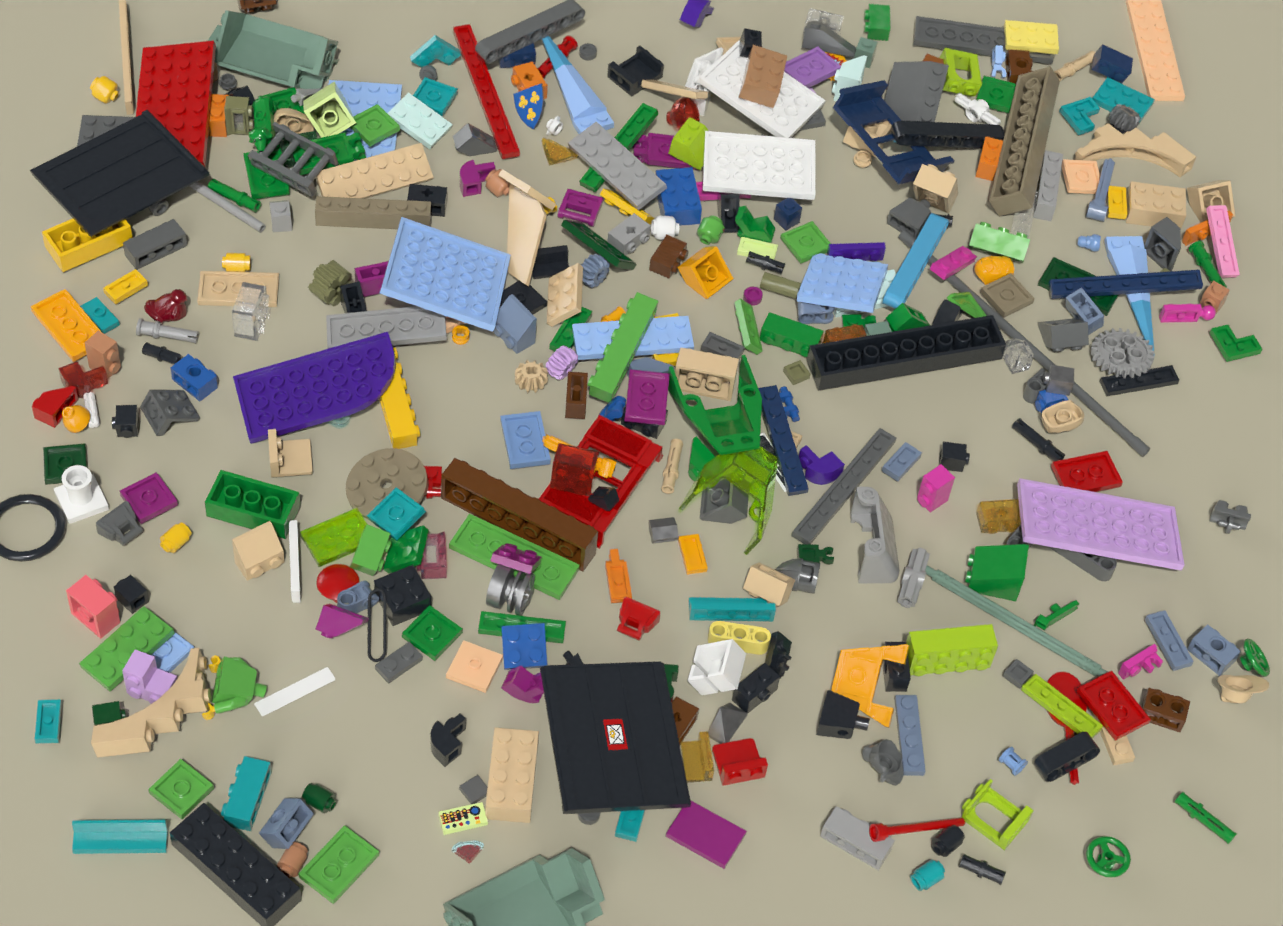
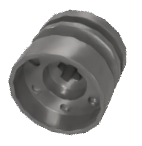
[486,564,535,616]

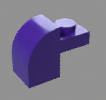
[679,0,714,27]
[799,445,845,485]

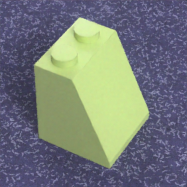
[303,82,356,138]

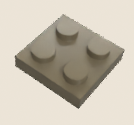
[980,273,1035,318]

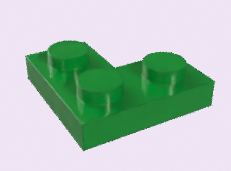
[1210,325,1262,362]

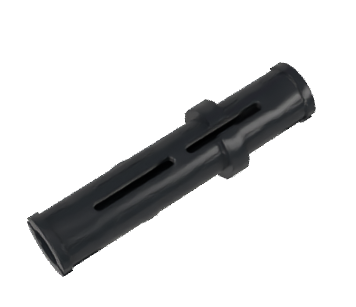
[1012,418,1065,461]

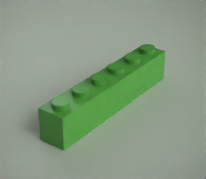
[587,292,658,403]

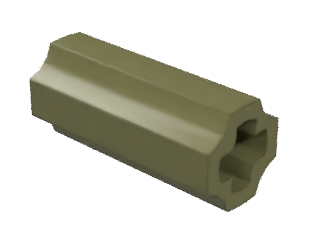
[760,272,802,299]

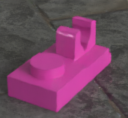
[1118,644,1163,680]

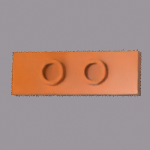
[1182,210,1233,246]

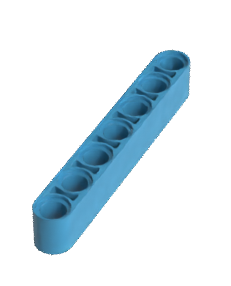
[882,213,949,309]

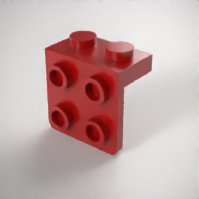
[712,738,768,786]

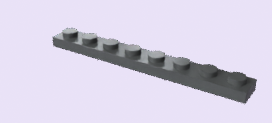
[792,428,897,544]

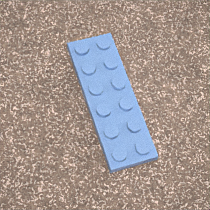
[572,316,694,360]

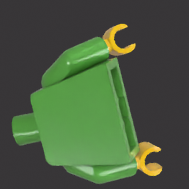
[202,655,267,720]

